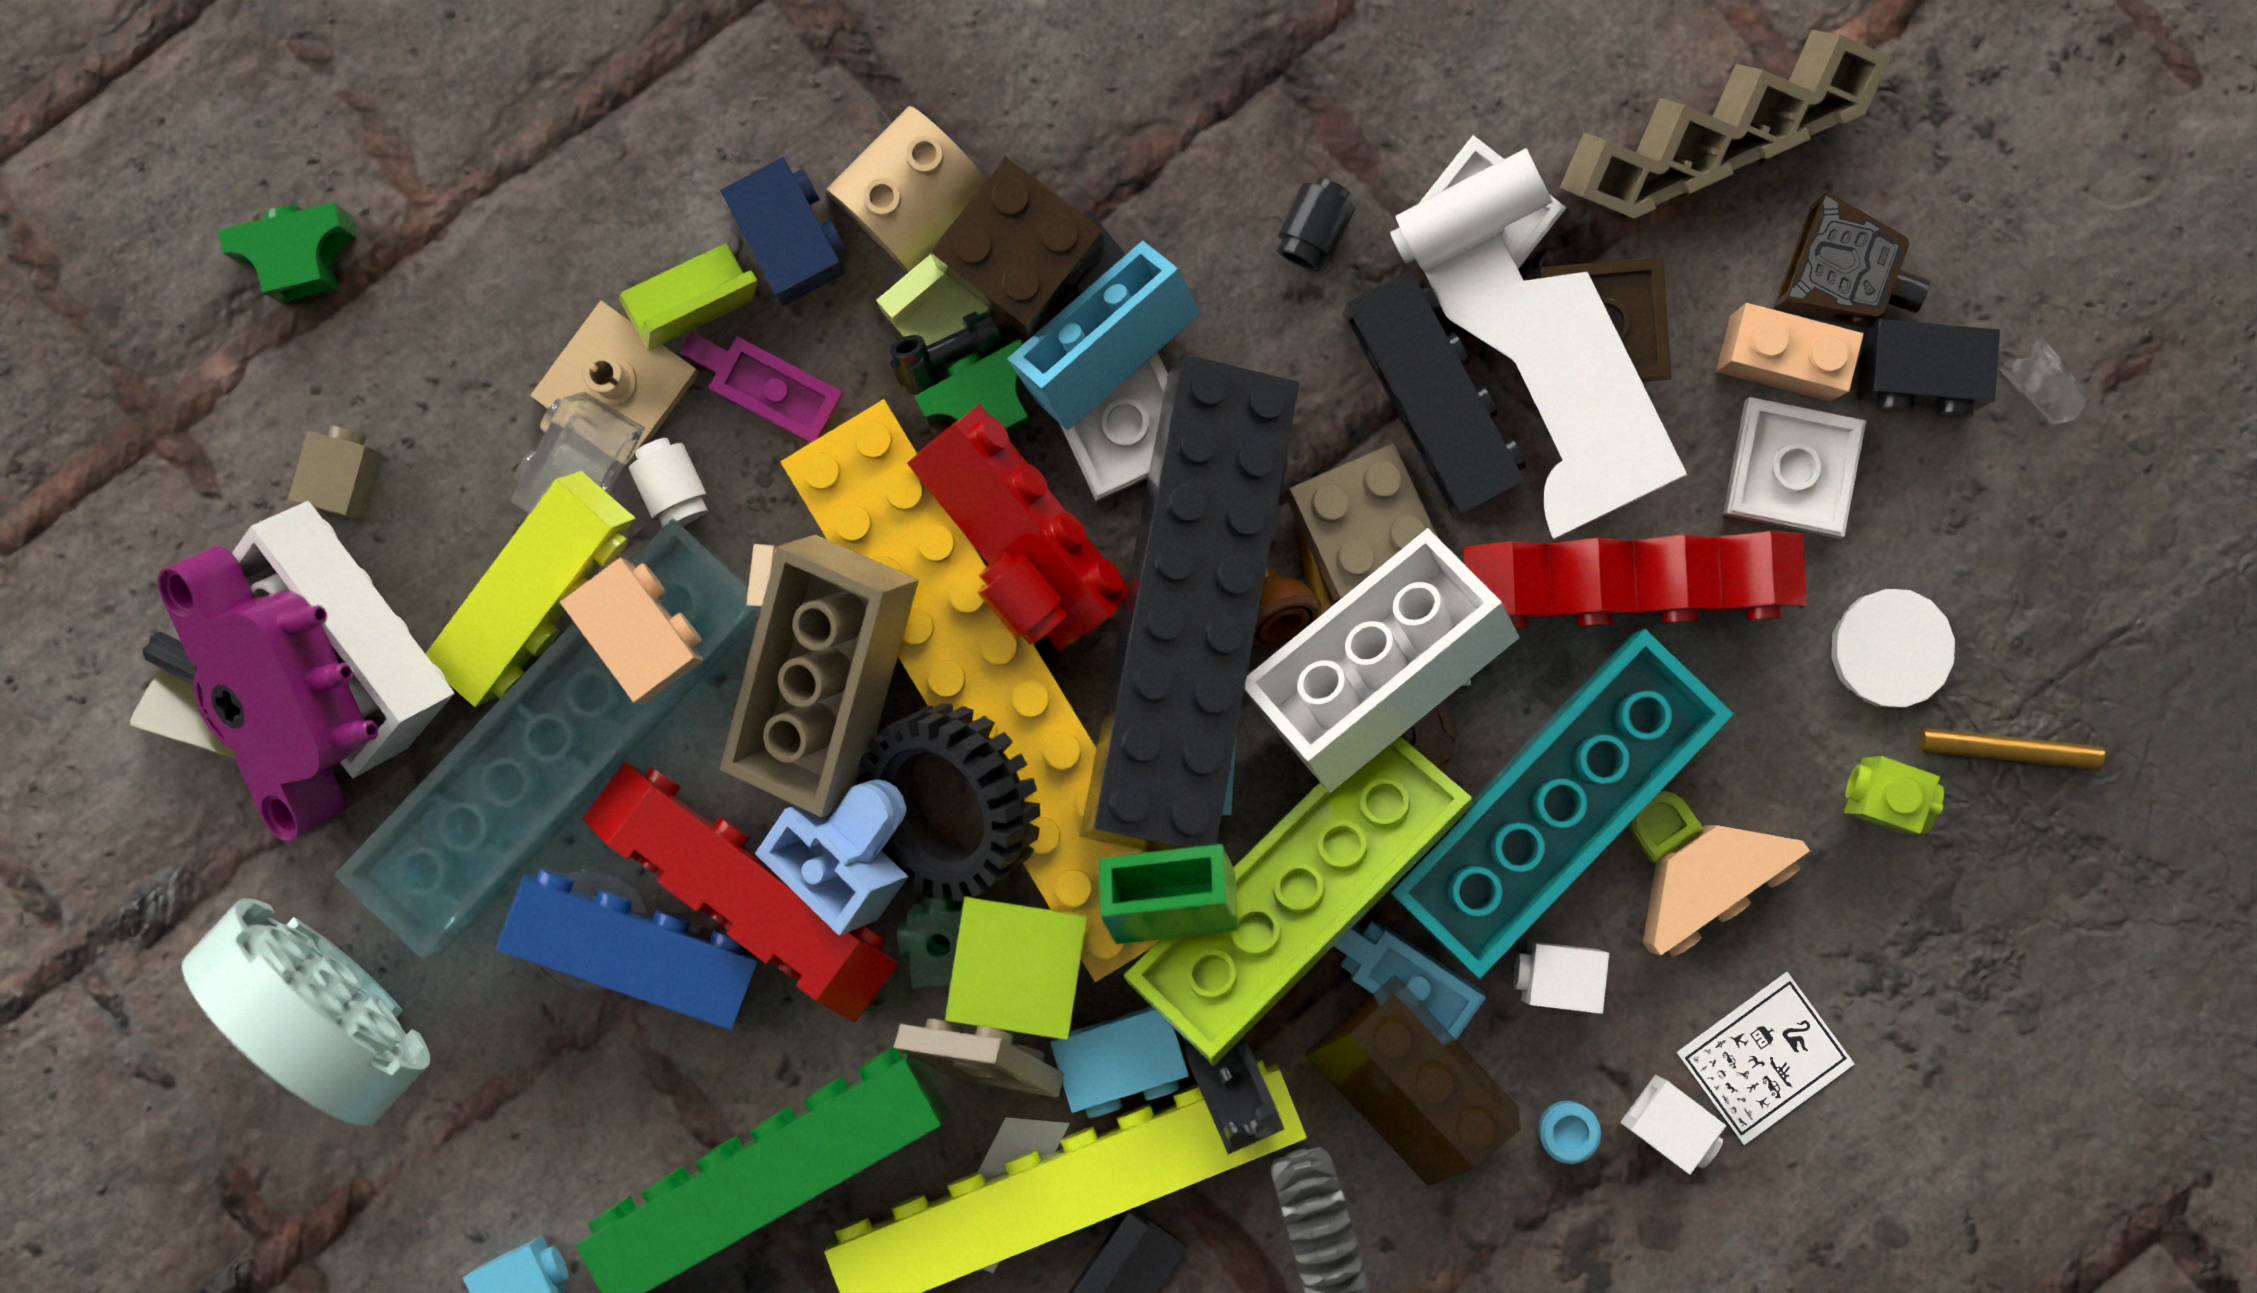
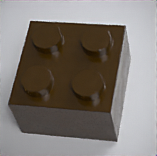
[930,156,1105,339]

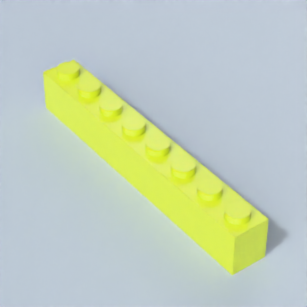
[824,1059,1307,1293]

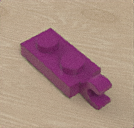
[679,332,844,443]

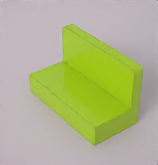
[619,243,758,351]

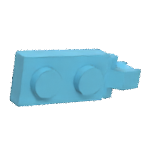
[1334,920,1486,1040]

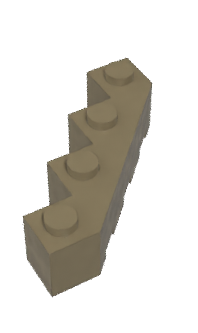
[1560,30,1892,219]

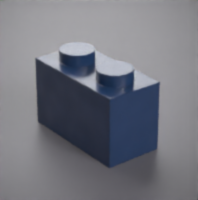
[720,157,848,306]

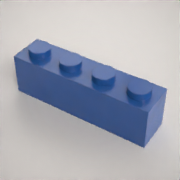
[497,869,757,1030]

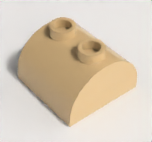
[825,106,986,273]

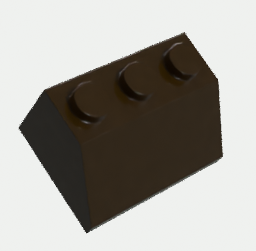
[1306,974,1521,1186]

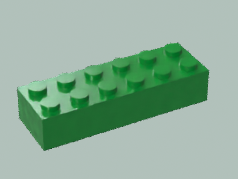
[575,1047,949,1293]

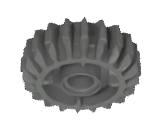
[1270,1146,1369,1293]

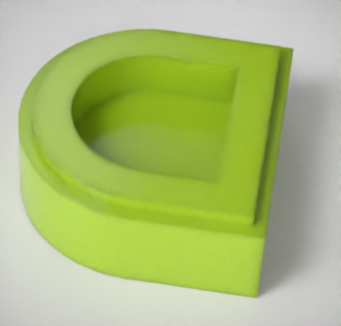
[1628,791,1704,863]

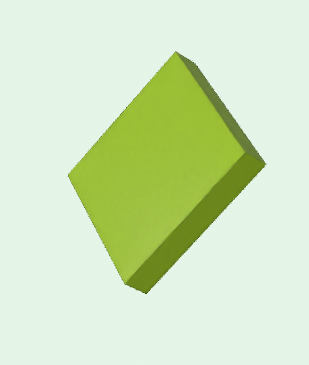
[945,897,1087,1040]

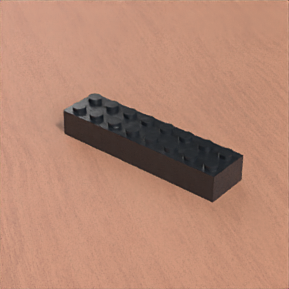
[1080,354,1300,852]

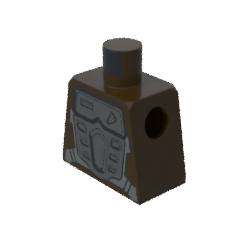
[1773,192,1930,327]

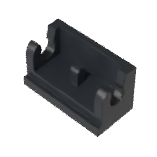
[1179,1036,1285,1155]

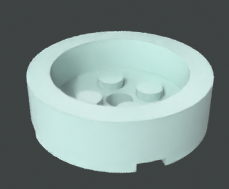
[182,898,430,1126]

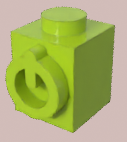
[1844,756,1944,835]

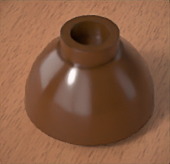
[1252,568,1321,649]

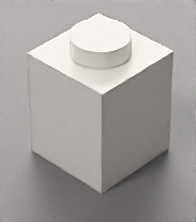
[1513,941,1609,1014]
[1620,1075,1727,1174]

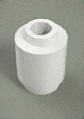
[629,438,708,531]

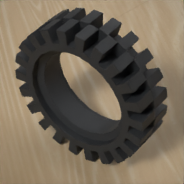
[857,703,1041,901]

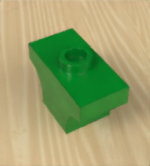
[217,202,357,303]
[914,339,1030,436]

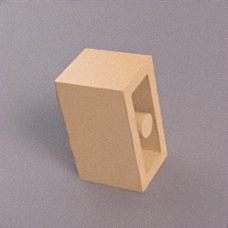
[1716,303,1864,402]
[560,557,704,704]

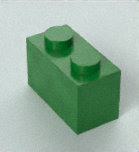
[1098,844,1239,945]

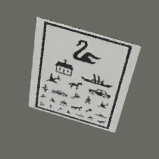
[1677,972,1855,1145]

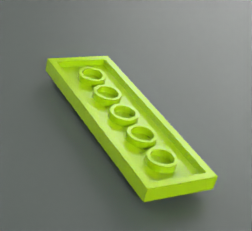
[1124,736,1473,1065]

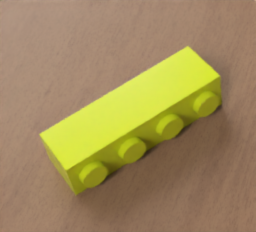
[425,471,636,707]

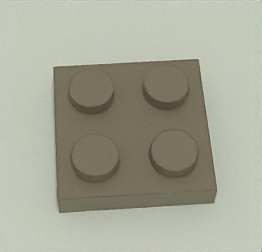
[1284,443,1439,601]
[893,1019,1064,1097]

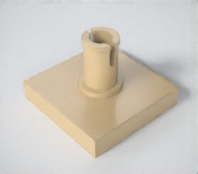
[530,300,700,467]

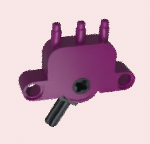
[143,546,379,842]

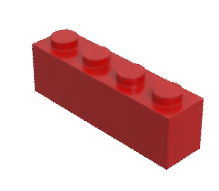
[907,403,1127,651]

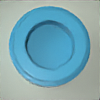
[1537,1101,1601,1164]

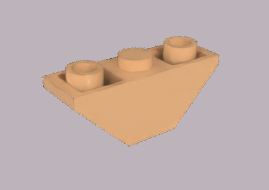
[1643,825,1810,957]

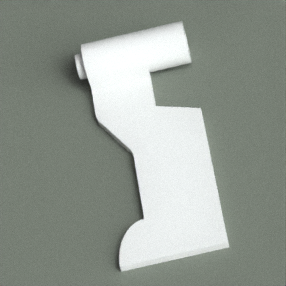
[1390,148,1687,540]

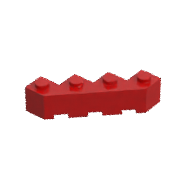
[1463,531,1807,630]
[582,760,899,1023]

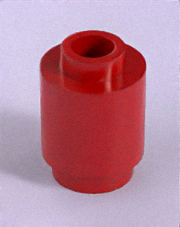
[977,552,1067,645]

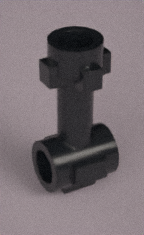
[889,311,1003,395]

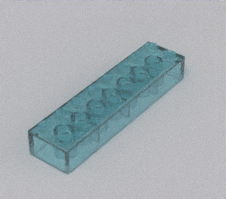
[334,518,761,959]

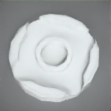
[1831,589,1955,708]

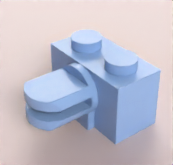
[755,779,909,936]

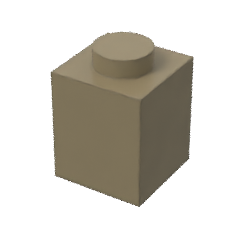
[288,425,382,521]

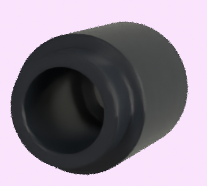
[1277,178,1356,272]

